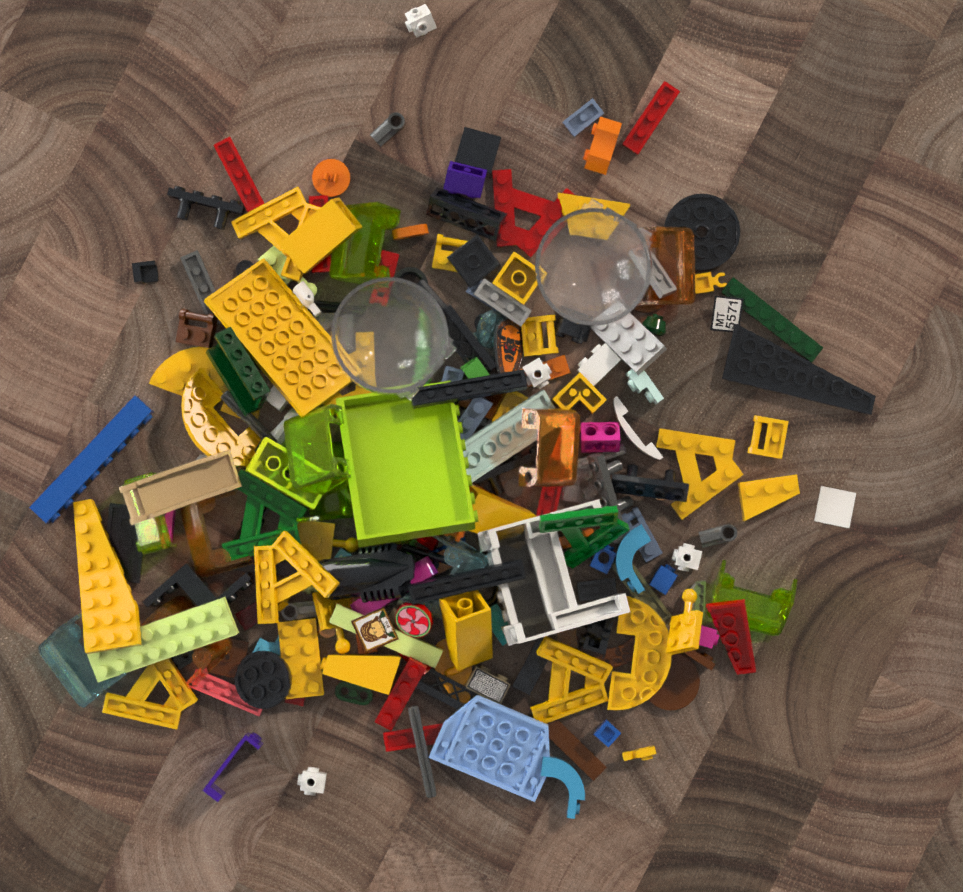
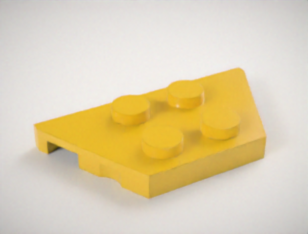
[557,193,630,239]

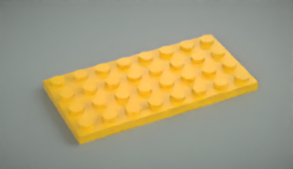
[204,258,362,418]

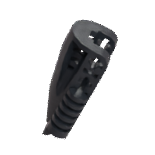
[319,543,415,603]

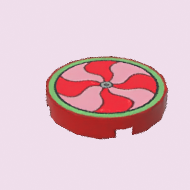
[395,602,434,638]

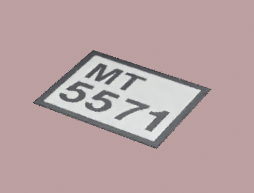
[710,295,743,333]

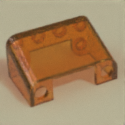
[519,407,580,487]

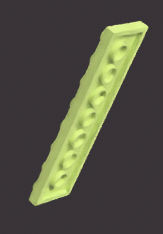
[86,597,239,682]

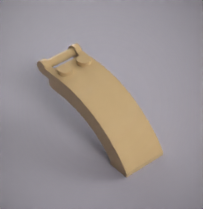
[119,450,242,525]

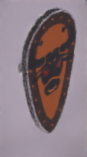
[494,318,524,374]

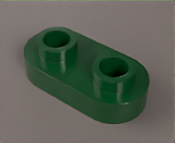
[335,681,373,705]

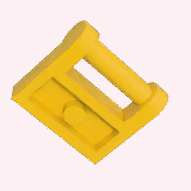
[432,234,468,273]
[521,315,559,357]
[747,415,789,459]

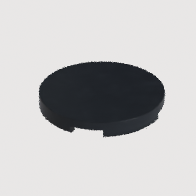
[235,650,292,709]

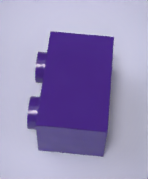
[443,161,487,198]

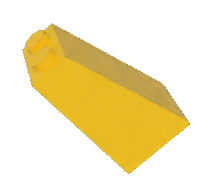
[279,197,363,273]
[469,485,536,551]
[439,590,493,671]
[320,654,401,695]

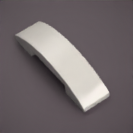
[613,396,663,460]

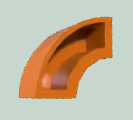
[583,117,622,175]

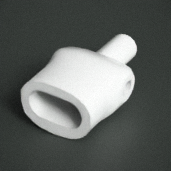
[293,281,321,317]

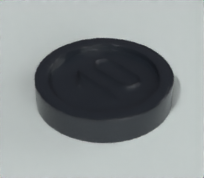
[236,260,254,275]

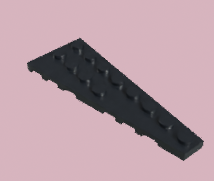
[722,324,876,415]

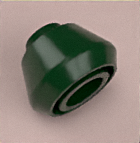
[642,314,666,337]

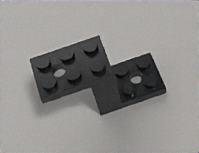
[143,563,254,608]

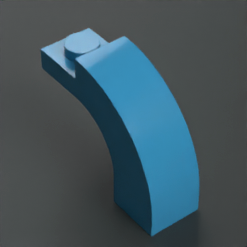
[615,524,651,594]
[541,756,585,819]

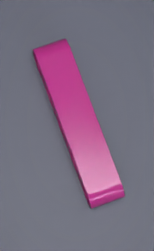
[350,556,438,615]

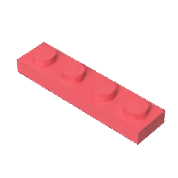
[189,669,263,717]

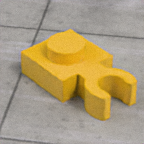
[692,272,727,294]
[622,745,656,761]

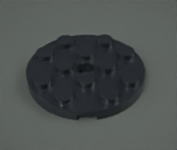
[663,194,740,271]

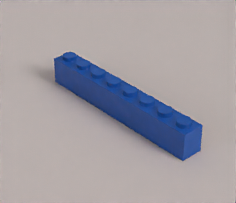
[29,395,154,524]

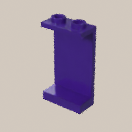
[202,732,263,802]

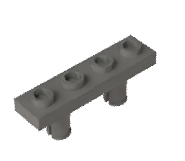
[587,454,633,521]

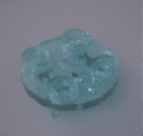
[473,310,506,348]

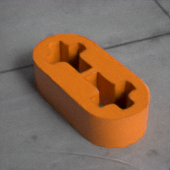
[392,224,429,240]

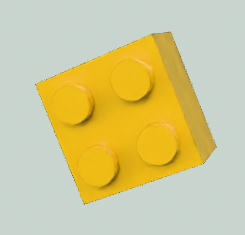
[492,252,545,305]

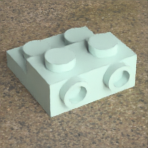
[625,369,664,405]

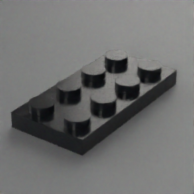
[107,503,147,584]

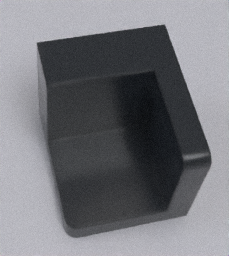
[132,261,159,284]

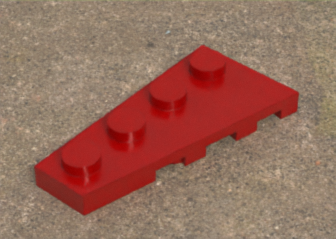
[706,599,756,675]

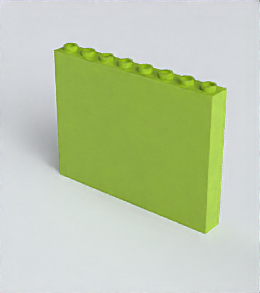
[336,381,479,547]

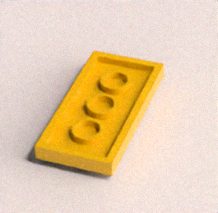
[277,618,324,699]

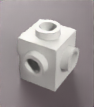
[405,4,437,38]
[522,358,552,389]
[672,543,702,572]
[297,767,327,796]

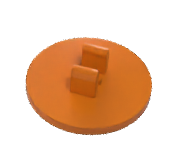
[312,159,350,197]

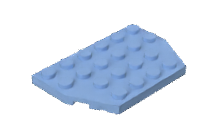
[429,695,550,802]

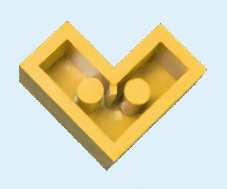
[552,373,607,414]

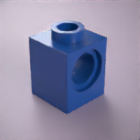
[589,545,616,574]
[649,564,678,595]
[593,719,621,748]

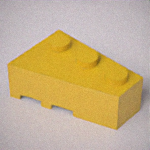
[738,475,800,521]

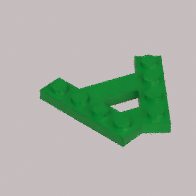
[221,469,307,563]
[539,506,630,569]

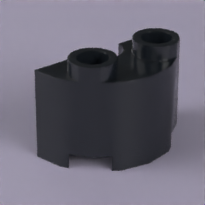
[554,308,594,344]
[579,617,614,654]

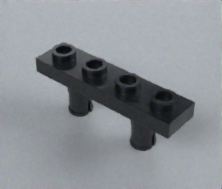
[167,186,245,230]
[474,445,547,495]
[611,464,689,502]

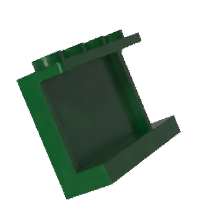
[206,327,271,416]

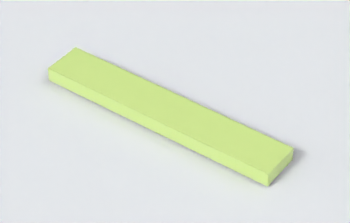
[329,604,443,668]

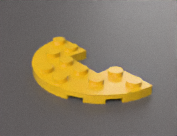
[149,347,260,419]
[181,367,261,468]
[607,596,672,710]

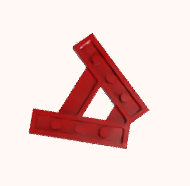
[492,169,575,258]

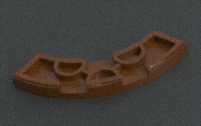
[580,635,635,668]

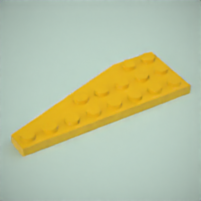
[73,499,142,654]

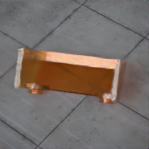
[633,226,696,306]
[180,490,254,577]
[140,596,231,687]

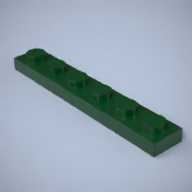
[721,277,823,363]

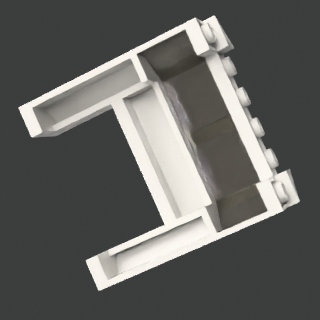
[478,499,630,645]

